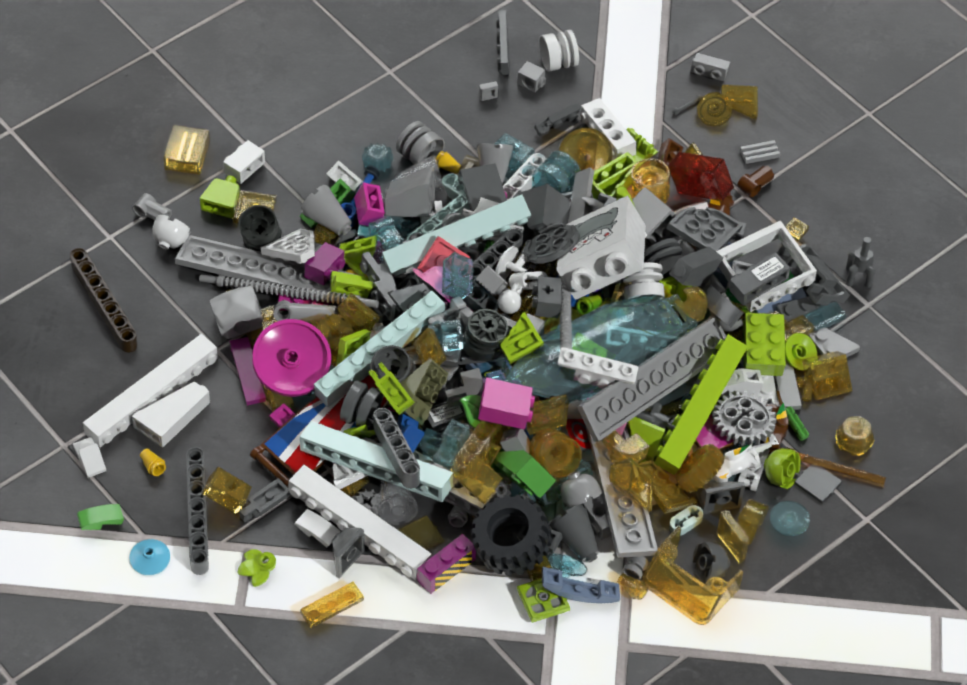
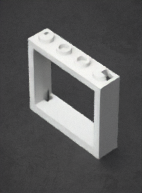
[716,220,817,312]

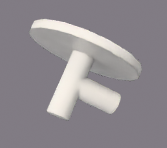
[495,246,528,280]

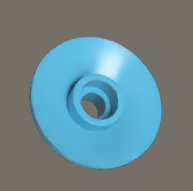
[129,539,170,575]

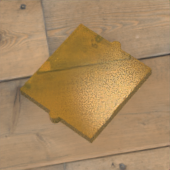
[458,455,503,504]
[398,516,444,550]

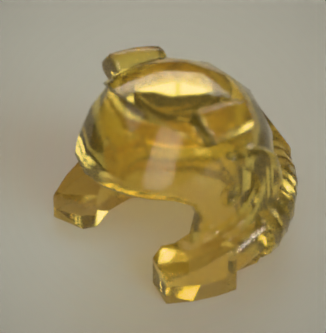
[672,286,708,322]

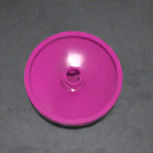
[252,319,331,397]

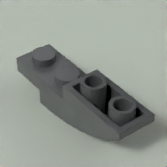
[360,252,396,321]

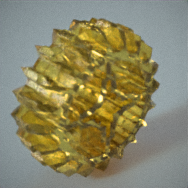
[675,444,725,492]

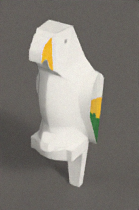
[712,442,772,483]

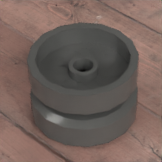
[340,380,383,429]

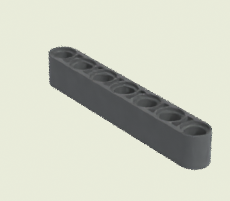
[186,447,209,575]

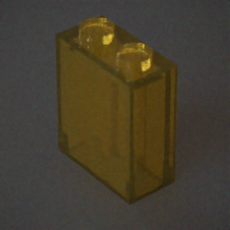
[164,125,210,175]

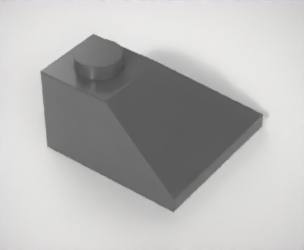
[696,481,745,514]
[332,528,364,579]

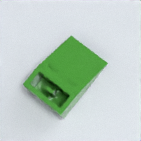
[490,450,556,498]

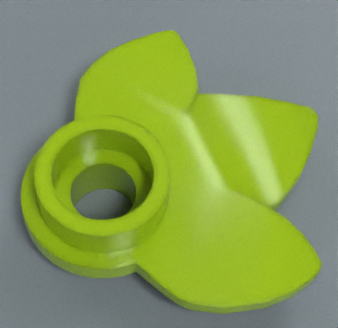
[343,425,376,439]
[237,549,276,587]

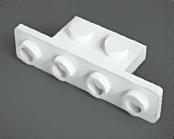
[557,347,638,389]

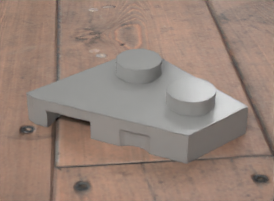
[808,327,860,366]

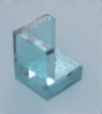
[440,319,463,352]

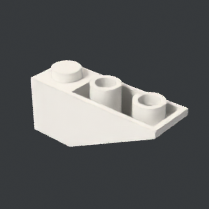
[699,368,764,398]

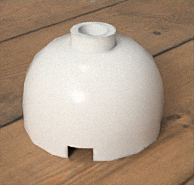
[152,215,191,250]

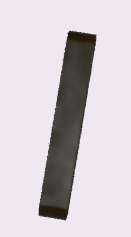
[70,248,138,353]

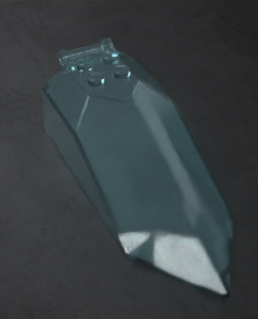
[504,294,698,403]

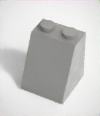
[382,167,435,217]
[632,187,678,245]

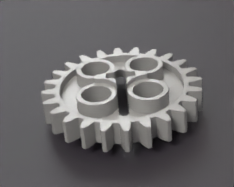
[712,391,776,446]

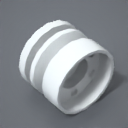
[539,30,579,72]
[623,262,665,304]

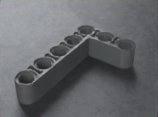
[454,229,523,313]

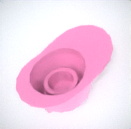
[413,266,455,299]

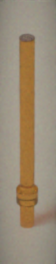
[769,447,886,485]

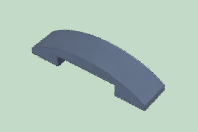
[542,567,620,604]

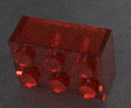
[668,152,734,201]

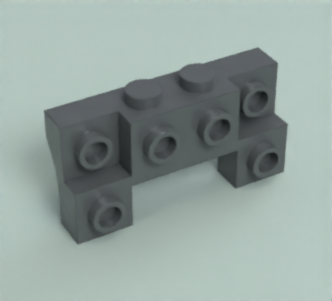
[777,244,850,306]

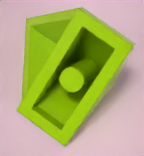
[340,235,377,276]

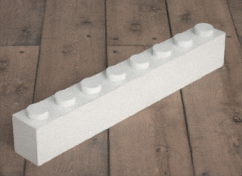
[83,334,218,447]
[288,465,432,580]

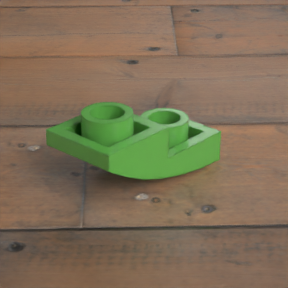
[77,504,124,530]

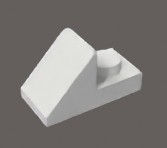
[73,437,106,478]

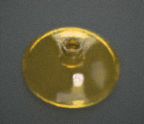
[558,128,613,180]

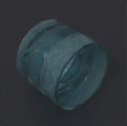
[532,151,581,194]

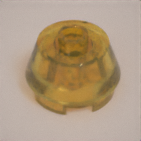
[835,416,874,456]

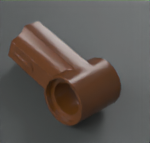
[737,165,774,197]

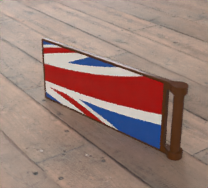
[250,375,389,487]

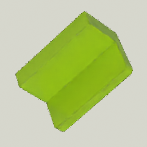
[330,271,373,298]

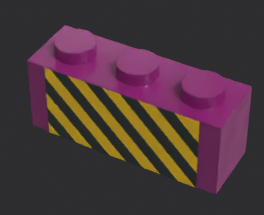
[417,534,476,594]

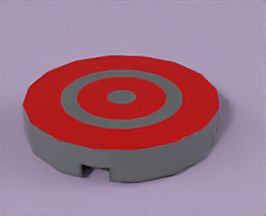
[561,419,591,452]

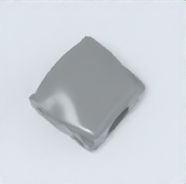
[210,286,264,339]

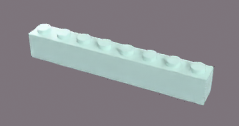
[382,195,531,276]
[314,291,445,407]
[299,421,453,502]

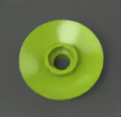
[785,333,817,371]

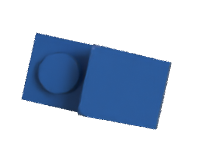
[397,414,425,453]

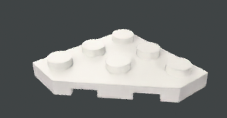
[261,229,315,264]

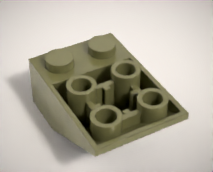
[387,359,449,425]

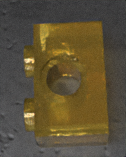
[202,467,252,514]

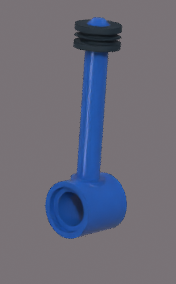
[341,165,380,228]

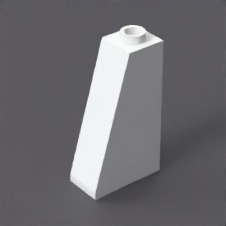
[132,382,210,448]

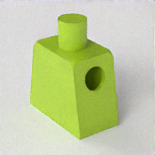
[200,175,240,219]

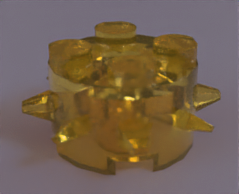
[310,314,354,362]

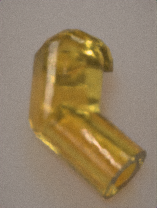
[796,377,813,402]

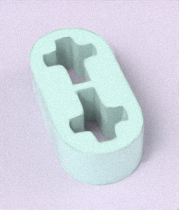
[669,505,703,536]

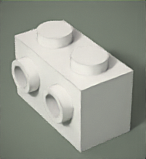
[223,140,265,184]

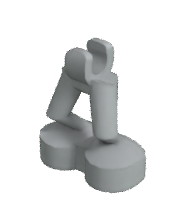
[428,296,473,333]

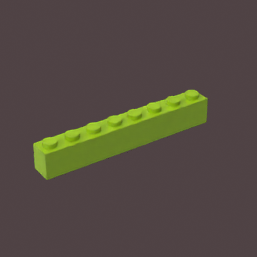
[654,334,748,475]

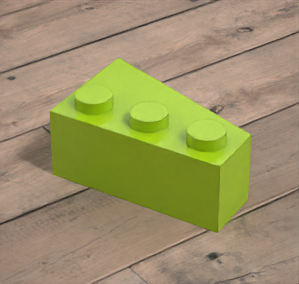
[591,152,639,200]

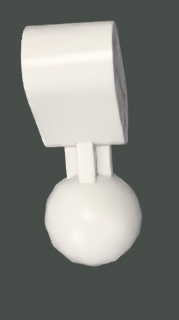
[497,271,548,314]

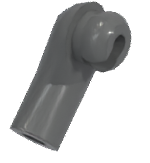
[335,229,357,248]

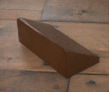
[654,138,683,175]

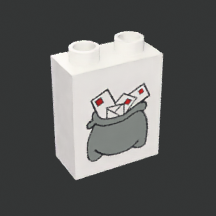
[557,196,646,300]

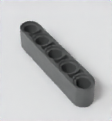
[373,408,420,489]

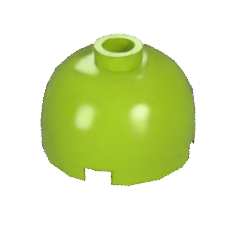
[764,448,801,489]

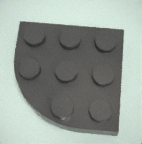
[667,207,743,251]

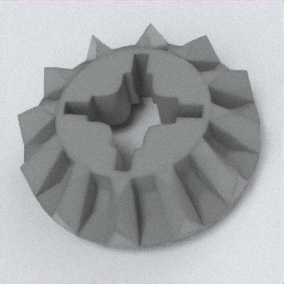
[352,489,383,515]

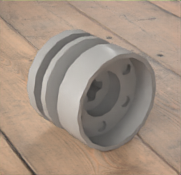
[396,121,445,170]

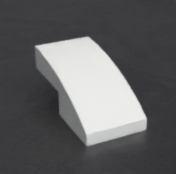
[294,509,341,548]

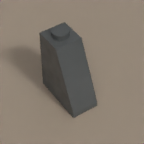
[669,247,724,289]

